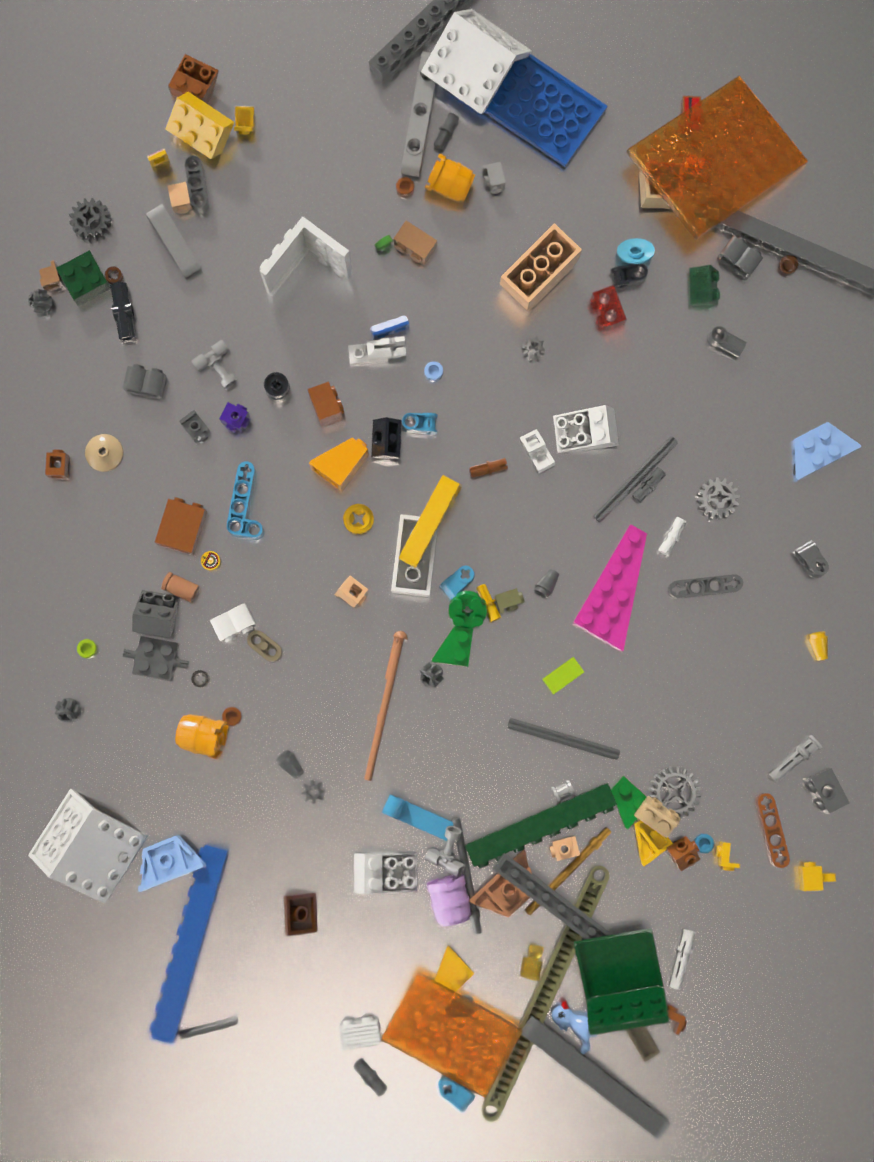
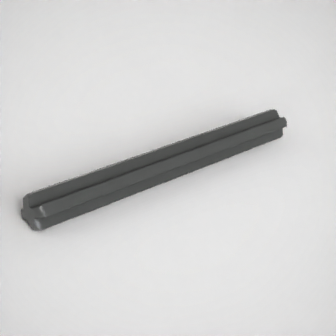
[594,436,678,522]
[508,718,620,760]

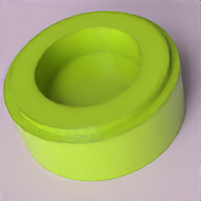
[77,639,97,659]

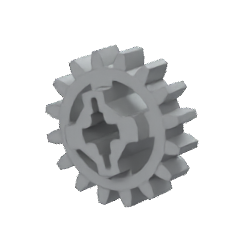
[697,477,740,519]

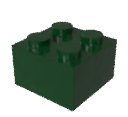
[56,250,111,306]

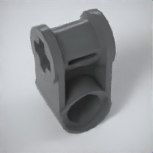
[794,540,829,578]

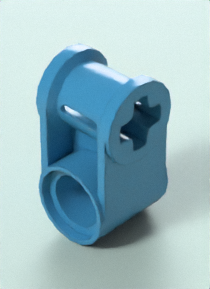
[401,413,438,435]
[439,565,475,599]
[437,1076,476,1113]

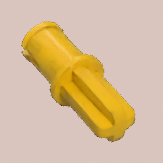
[476,584,501,622]

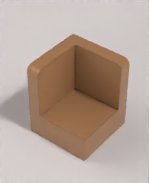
[39,260,64,291]

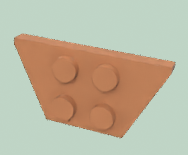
[469,850,532,918]

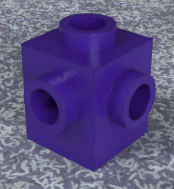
[219,402,251,433]

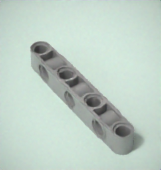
[401,51,436,177]

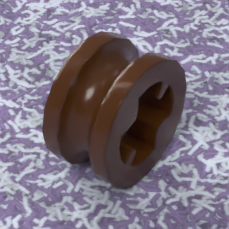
[105,266,123,285]

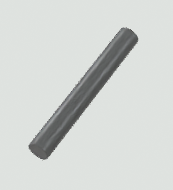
[179,1017,238,1040]

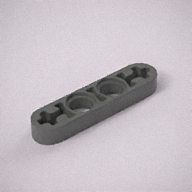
[668,574,743,599]

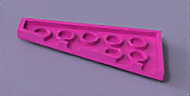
[573,524,647,652]

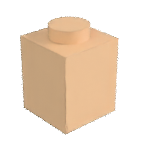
[168,182,193,214]

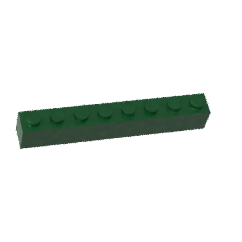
[465,783,617,869]

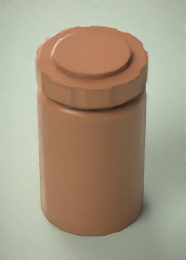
[161,572,199,603]

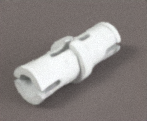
[658,517,687,556]

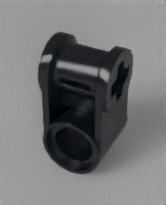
[610,263,648,289]

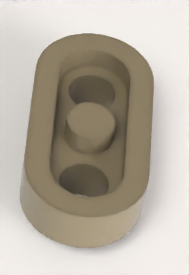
[247,630,282,662]

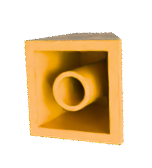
[309,438,369,492]

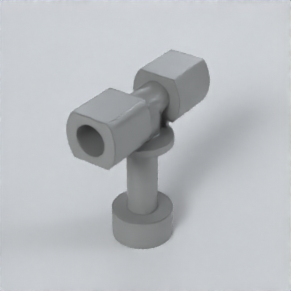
[191,339,237,389]
[425,826,465,877]

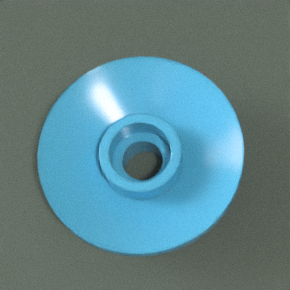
[617,238,655,264]

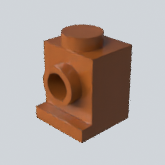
[45,450,69,479]

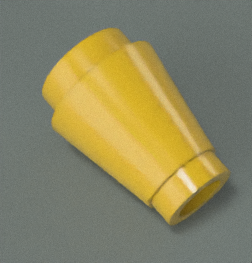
[809,631,828,660]

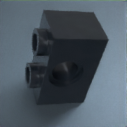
[371,417,402,460]

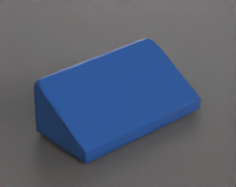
[370,316,409,340]

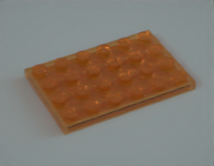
[381,971,523,1098]

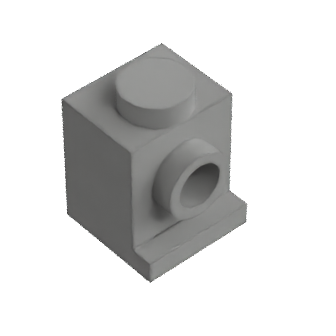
[482,162,506,194]

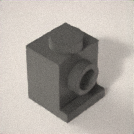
[179,410,210,442]

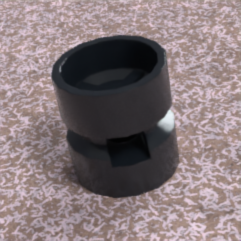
[264,372,290,402]

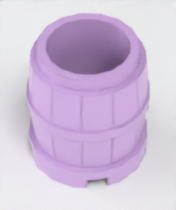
[426,875,471,926]

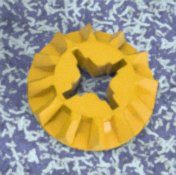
[343,504,374,534]

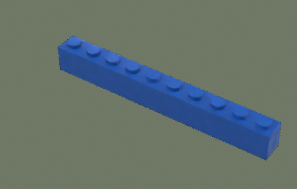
[149,844,230,1045]

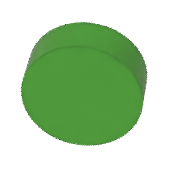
[374,235,393,251]

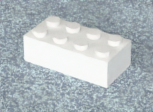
[391,514,438,597]

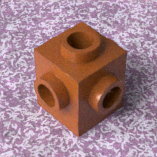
[666,836,701,872]

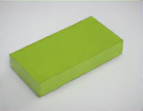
[542,657,584,695]

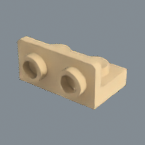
[634,796,681,838]

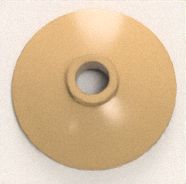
[85,434,123,472]

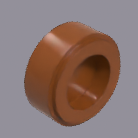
[396,177,415,197]
[222,707,242,726]

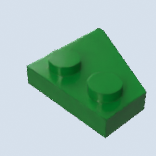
[432,626,473,667]
[611,776,647,830]

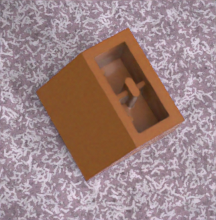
[168,54,219,104]

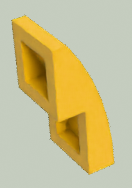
[147,149,169,168]

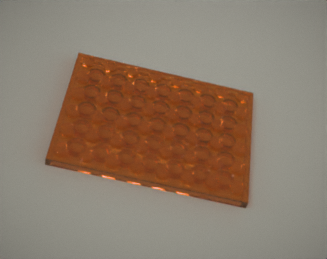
[626,76,808,240]

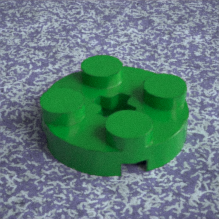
[448,591,487,628]

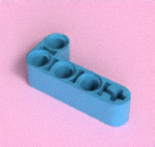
[227,461,264,540]
[382,794,453,841]

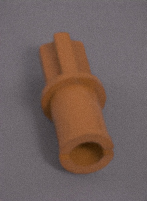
[469,458,508,478]

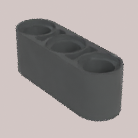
[185,155,209,214]

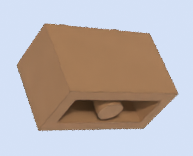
[393,221,437,264]

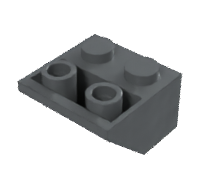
[132,590,180,638]

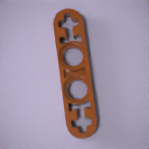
[756,793,790,868]

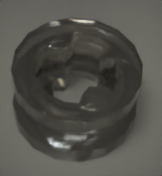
[191,670,210,688]

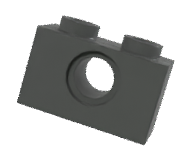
[807,768,849,814]

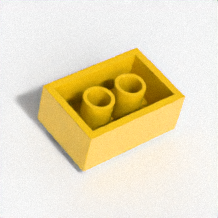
[165,92,234,159]

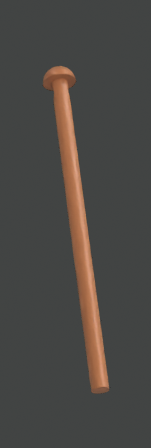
[364,631,408,781]

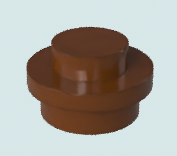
[780,255,799,274]

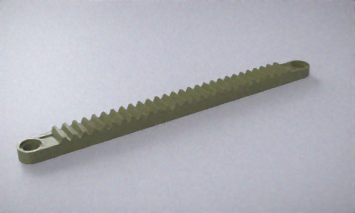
[481,865,610,1122]

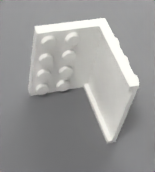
[421,9,532,114]
[260,216,352,297]
[28,789,147,904]

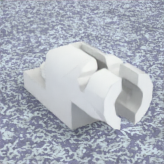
[348,336,406,365]

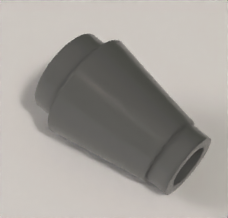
[534,569,559,599]
[276,750,304,779]

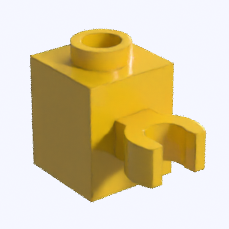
[798,862,836,891]

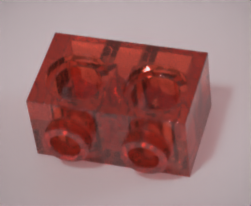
[589,285,627,332]

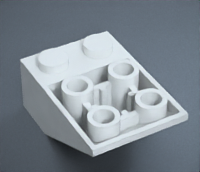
[553,405,619,453]
[354,852,417,894]

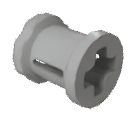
[551,780,576,804]

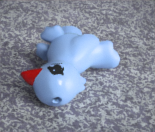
[552,1000,597,1054]

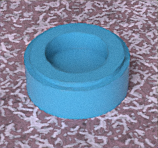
[694,834,714,854]

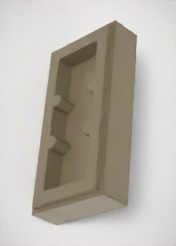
[625,1027,661,1063]

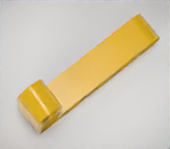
[398,475,462,568]

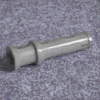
[769,735,823,784]

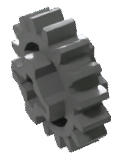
[69,198,111,240]

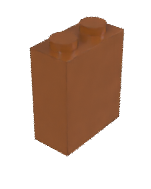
[155,497,207,555]

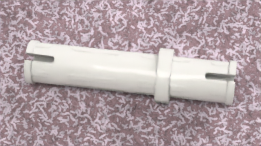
[669,929,696,990]

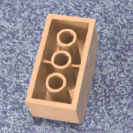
[500,223,582,311]

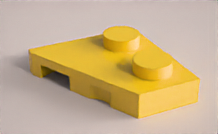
[634,820,673,867]
[432,945,475,1001]

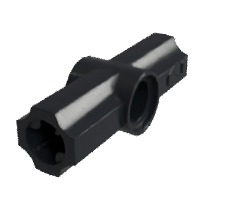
[110,282,136,341]

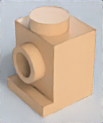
[334,576,368,608]
[549,836,580,861]

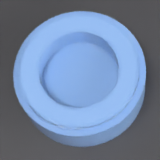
[424,361,443,381]

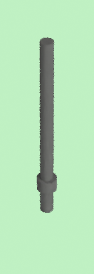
[452,818,482,934]

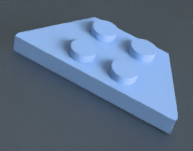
[793,422,861,481]
[138,835,207,892]

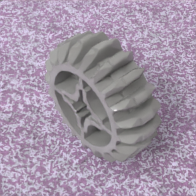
[648,766,701,818]

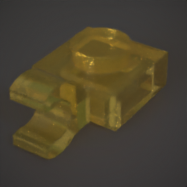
[519,944,544,981]

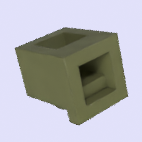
[494,588,525,615]

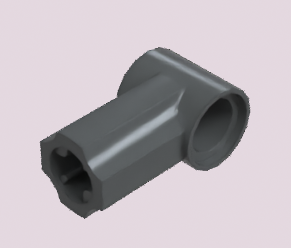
[707,326,747,357]

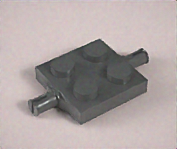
[123,636,189,682]

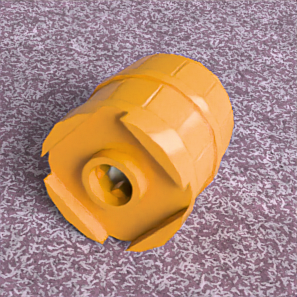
[425,153,476,202]
[175,714,228,759]

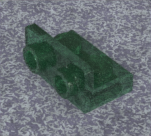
[689,265,720,306]

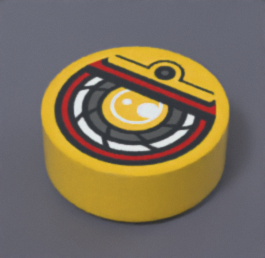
[201,551,221,571]

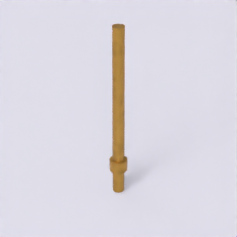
[525,827,612,916]

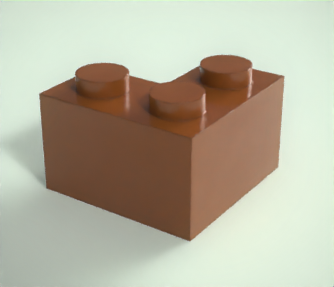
[307,381,345,428]

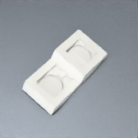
[520,429,555,474]

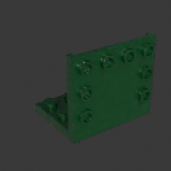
[574,928,670,1036]

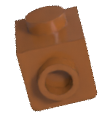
[667,1004,687,1035]

